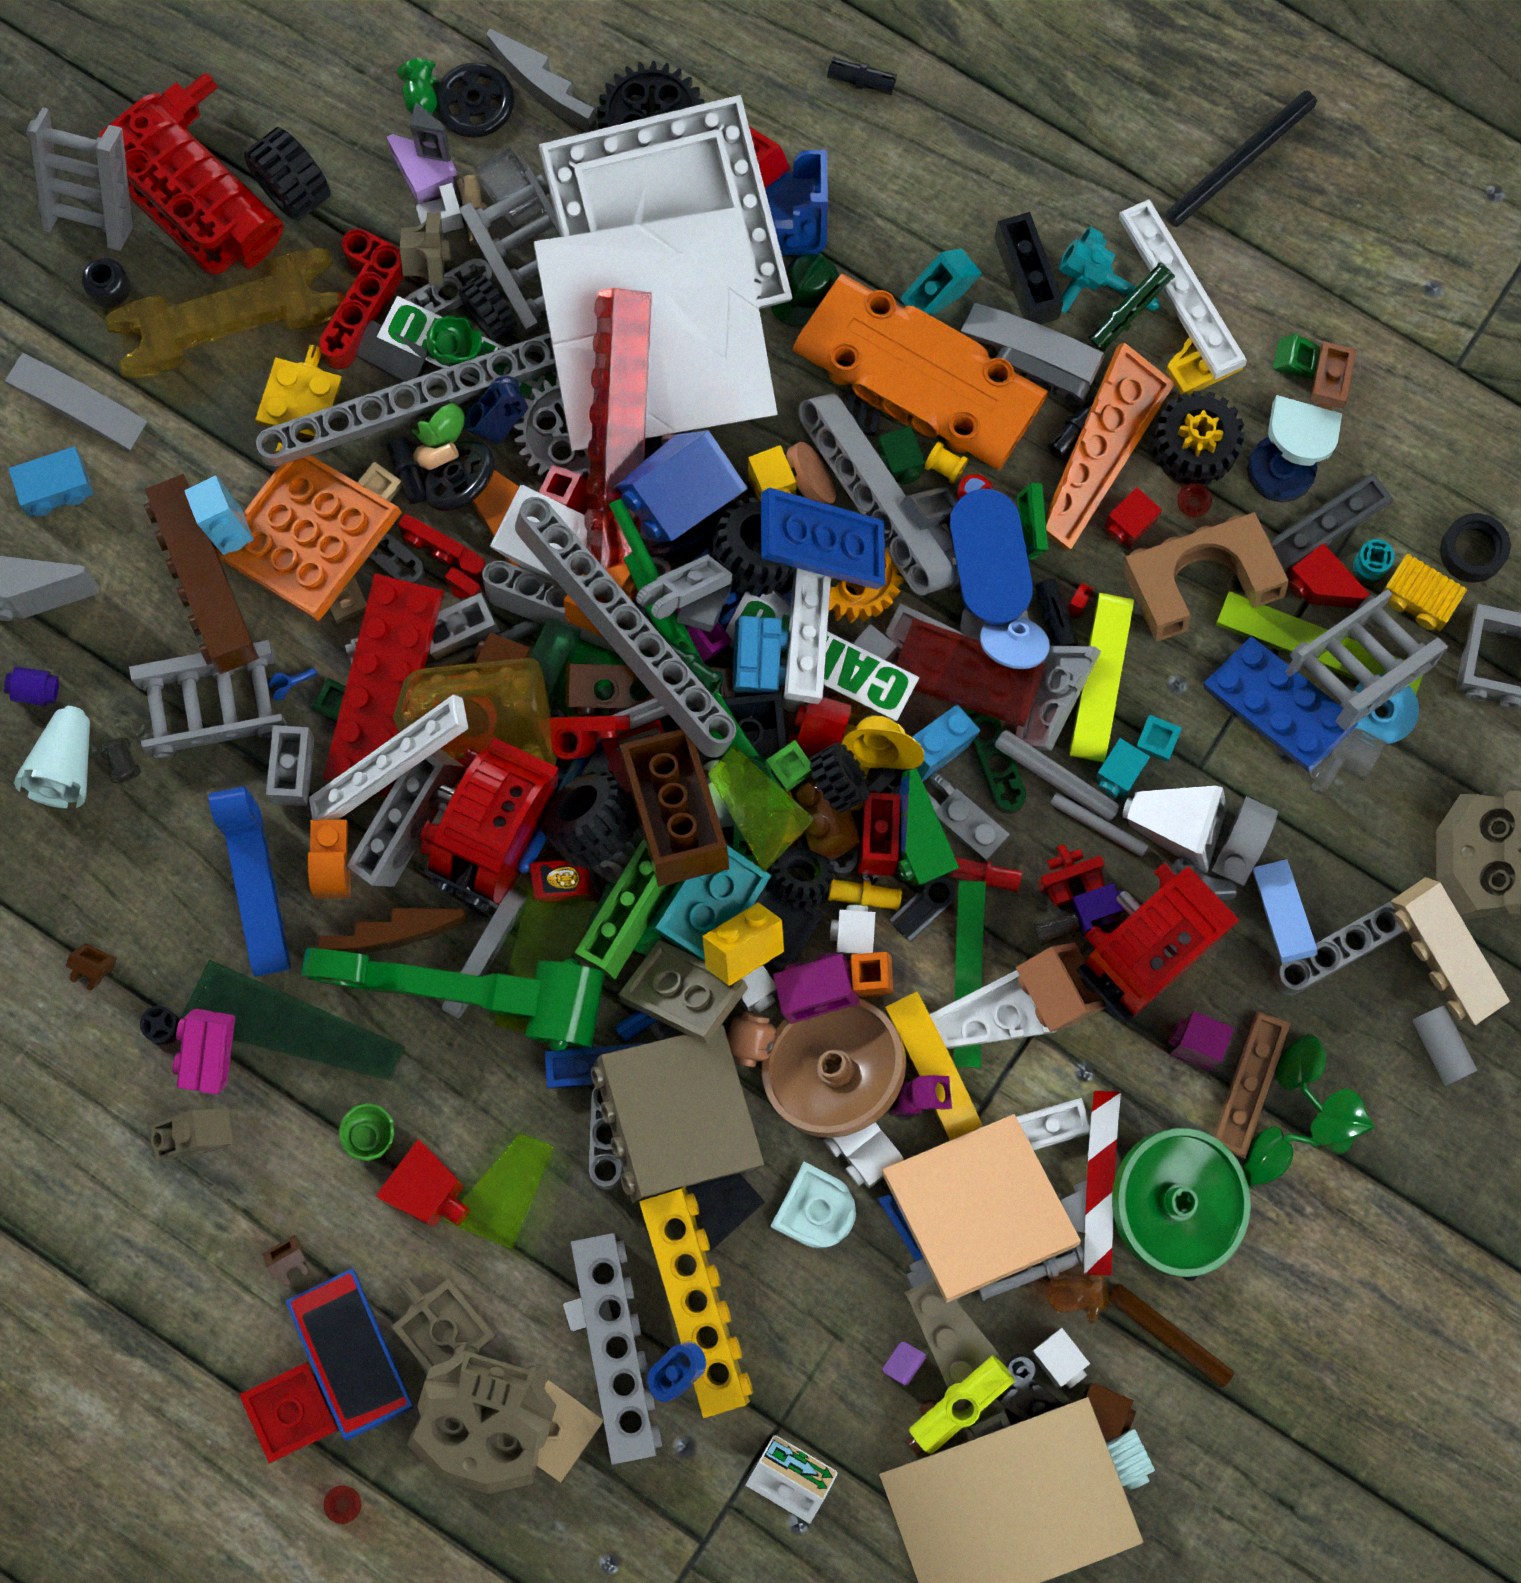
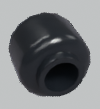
[82,258,130,308]

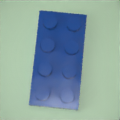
[761,488,885,590]
[1203,636,1358,773]

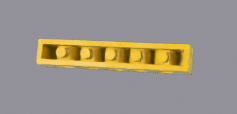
[639,1187,753,1418]

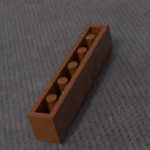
[144,474,259,675]

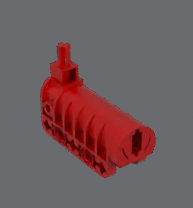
[98,73,284,275]

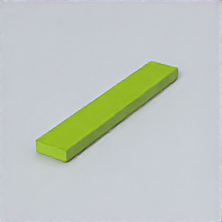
[1215,591,1423,695]

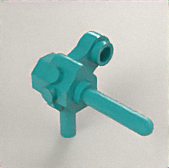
[1058,226,1160,313]

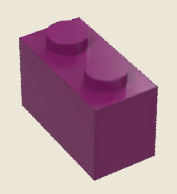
[773,953,860,1024]
[1168,1011,1234,1071]

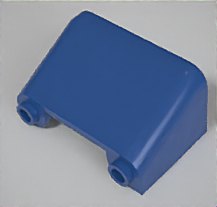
[765,150,828,255]

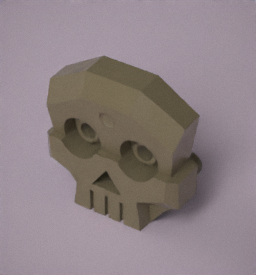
[1436,791,1521,920]
[407,1342,556,1494]

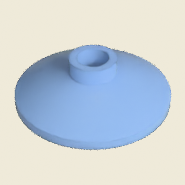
[980,617,1050,669]

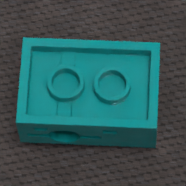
[647,846,772,961]

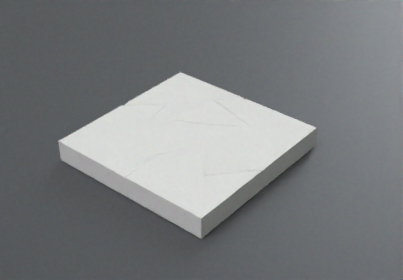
[539,95,793,309]
[534,206,778,452]

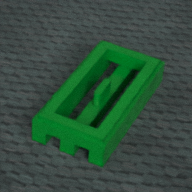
[1016,483,1048,560]

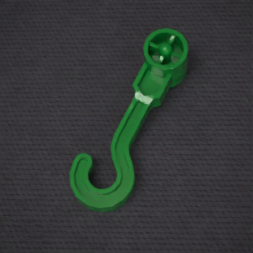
[300,948,605,1051]

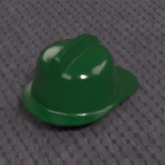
[771,253,839,326]

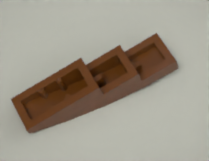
[318,908,467,954]

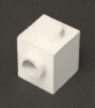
[830,905,876,959]

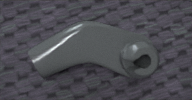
[1171,856,1236,900]

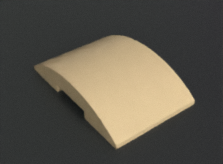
[879,1397,1144,1583]

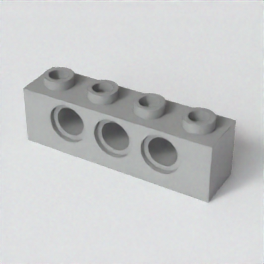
[347,749,465,887]

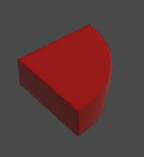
[1068,582,1094,618]

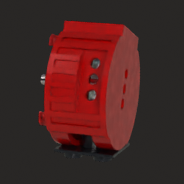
[420,737,559,911]
[1076,863,1240,1024]

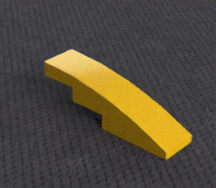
[885,991,983,1141]

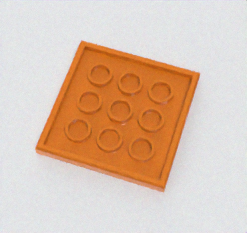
[215,455,402,622]

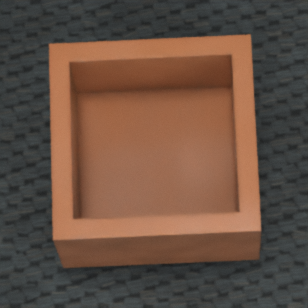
[1015,942,1106,1032]

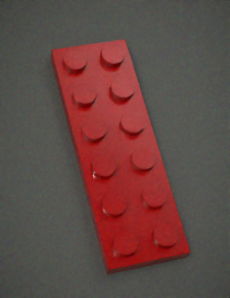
[323,573,444,796]

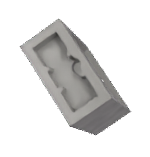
[1455,604,1521,709]

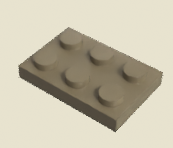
[618,940,748,1044]

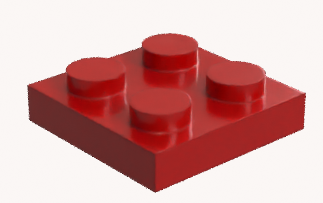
[239,1362,339,1464]

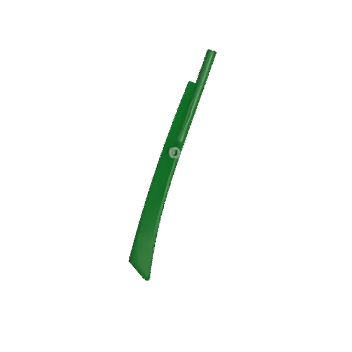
[609,499,796,810]

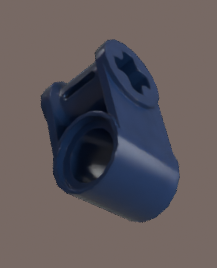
[464,376,527,444]

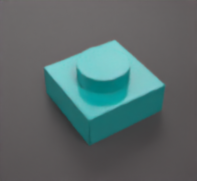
[1136,714,1182,763]

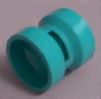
[1353,539,1395,582]

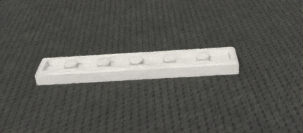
[1119,199,1247,380]
[309,694,468,820]

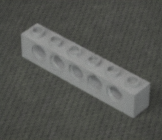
[571,1233,662,1465]

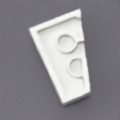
[930,970,1057,1049]

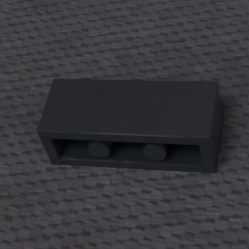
[994,212,1063,324]

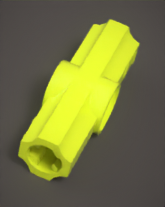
[909,1355,1015,1455]

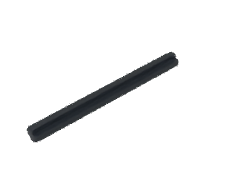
[1165,90,1317,227]

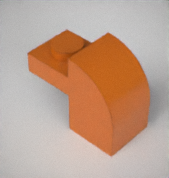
[308,820,351,899]
[848,952,893,999]

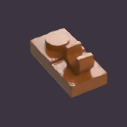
[1310,341,1357,410]

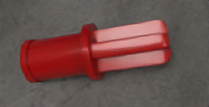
[950,857,1022,893]

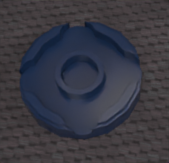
[1247,437,1318,503]

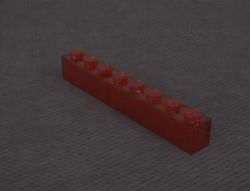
[584,288,652,569]

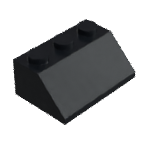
[676,693,786,767]

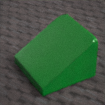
[1273,334,1321,379]

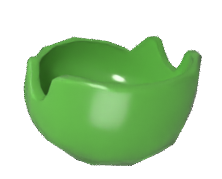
[411,402,465,448]
[339,1103,394,1162]

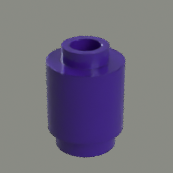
[4,667,59,706]

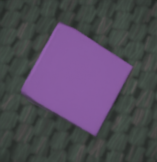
[882,1342,926,1387]

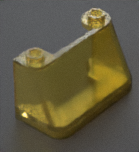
[393,658,557,766]

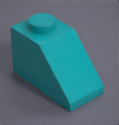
[900,248,982,317]

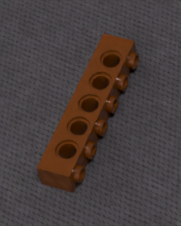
[565,664,781,715]

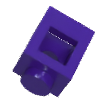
[1070,883,1126,937]

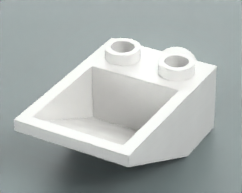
[490,485,621,581]

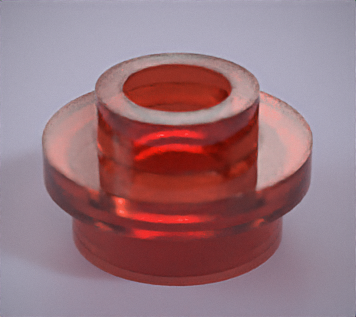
[1177,483,1212,518]
[323,1485,362,1524]

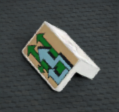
[745,1435,838,1524]

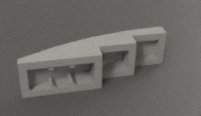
[487,29,596,132]
[961,303,1105,385]
[4,352,147,452]

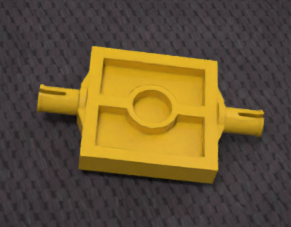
[255,345,342,453]

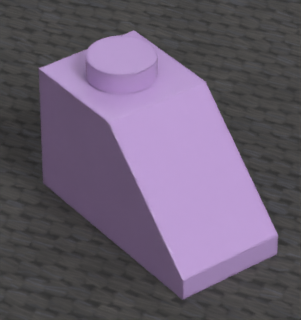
[387,134,457,204]

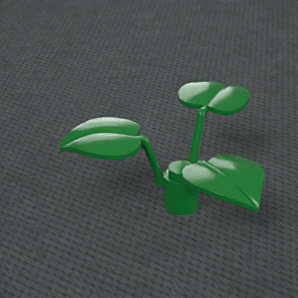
[1243,1034,1375,1189]

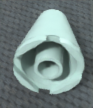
[14,706,90,808]

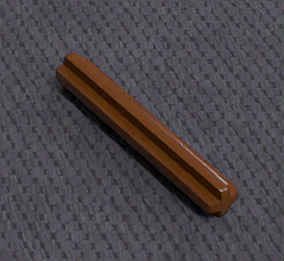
[1107,1284,1234,1387]

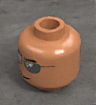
[727,1011,776,1067]

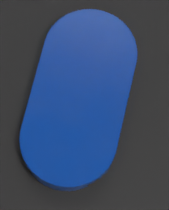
[950,489,1033,626]

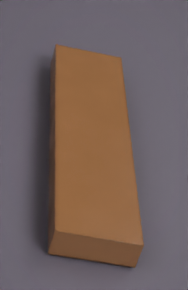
[1213,1011,1291,1159]

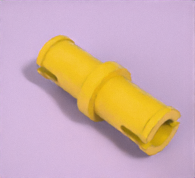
[828,878,902,911]

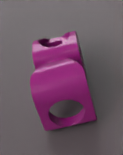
[890,1075,952,1116]

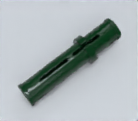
[1088,262,1175,352]

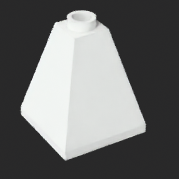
[1123,786,1227,873]

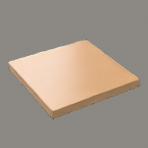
[882,1114,1081,1303]

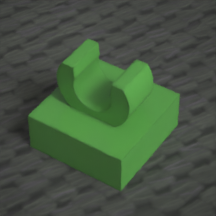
[766,741,814,792]

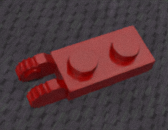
[398,514,486,582]

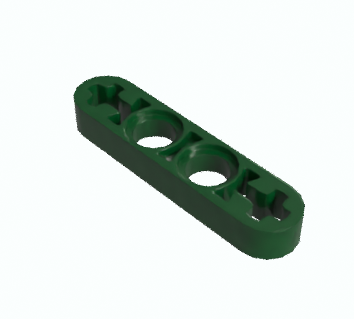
[957,682,1027,814]

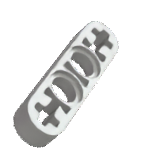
[442,889,527,1018]

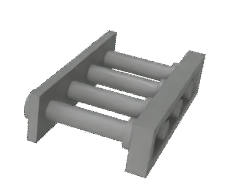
[27,107,133,251]
[459,169,561,333]
[1285,589,1448,731]
[129,640,287,758]

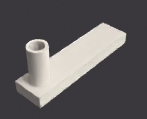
[782,568,831,712]

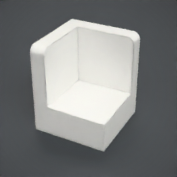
[416,183,464,233]

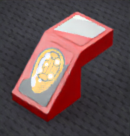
[529,860,602,903]

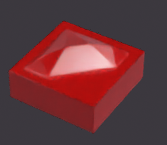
[445,567,482,600]

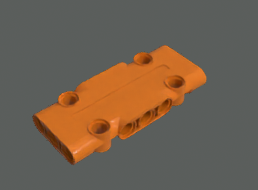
[792,273,1049,471]

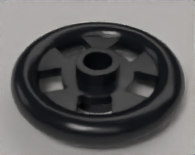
[435,62,514,138]
[422,441,494,511]

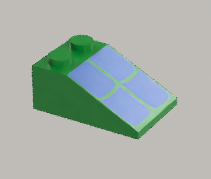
[896,768,959,885]

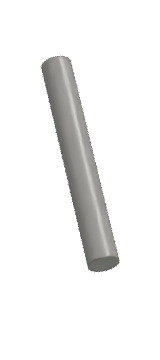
[1050,792,1149,858]

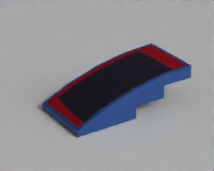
[285,1268,414,1441]

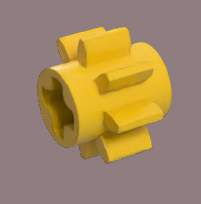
[1178,410,1223,457]

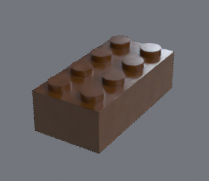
[620,729,729,887]

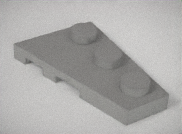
[1016,646,1101,751]

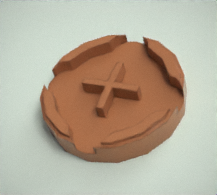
[786,442,836,505]

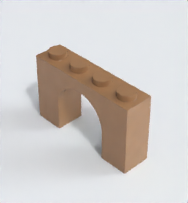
[1124,512,1289,642]

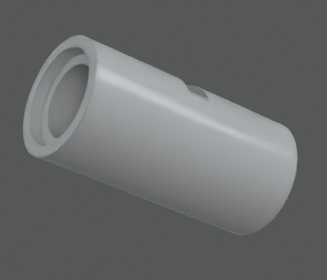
[1412,1005,1478,1086]

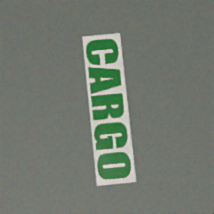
[377,296,557,418]
[725,591,920,721]

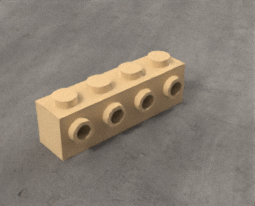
[1390,877,1510,1025]

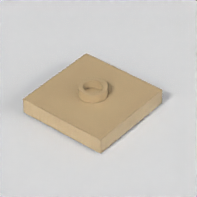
[503,1380,604,1483]

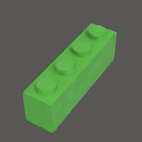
[575,838,672,979]

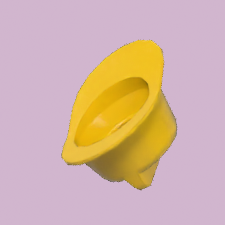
[841,716,925,770]

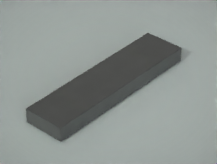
[1269,473,1394,574]

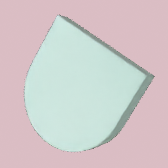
[1268,395,1342,466]
[770,1162,856,1248]

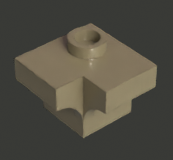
[400,212,451,286]

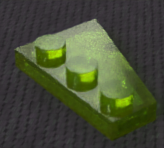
[708,746,814,872]
[444,1133,554,1250]

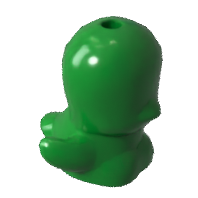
[397,58,439,114]

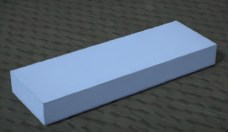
[1253,859,1317,964]

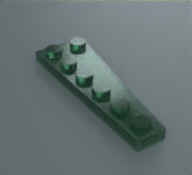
[177,959,406,1081]

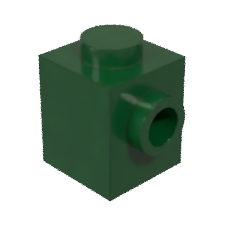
[877,426,925,485]

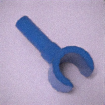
[268,668,317,701]

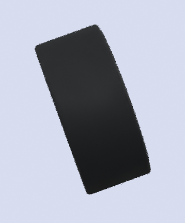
[1439,513,1511,583]

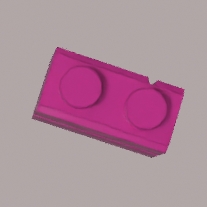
[172,1009,235,1094]

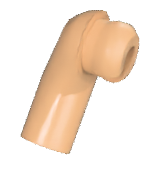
[413,442,459,470]

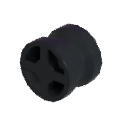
[140,1006,180,1046]

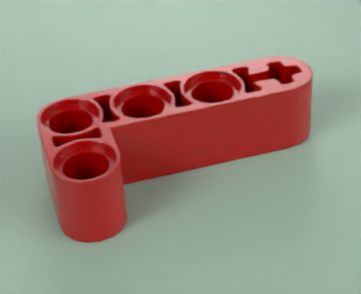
[319,229,404,370]

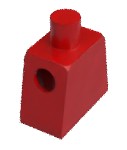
[376,1140,470,1227]

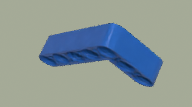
[208,786,291,977]

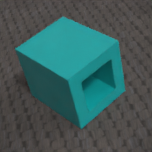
[1094,738,1150,799]

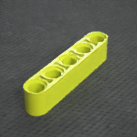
[1069,593,1134,763]

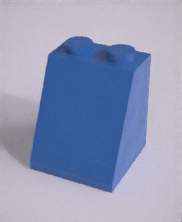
[616,430,747,542]

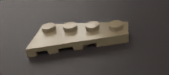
[904,1279,1007,1428]

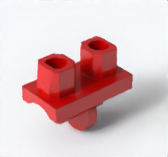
[1038,844,1105,908]

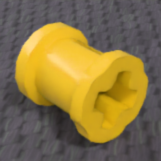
[924,441,969,485]

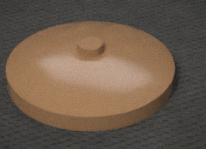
[762,999,906,1138]

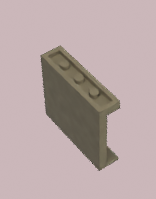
[591,1025,764,1203]

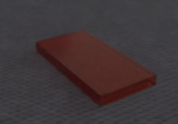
[896,618,1047,728]

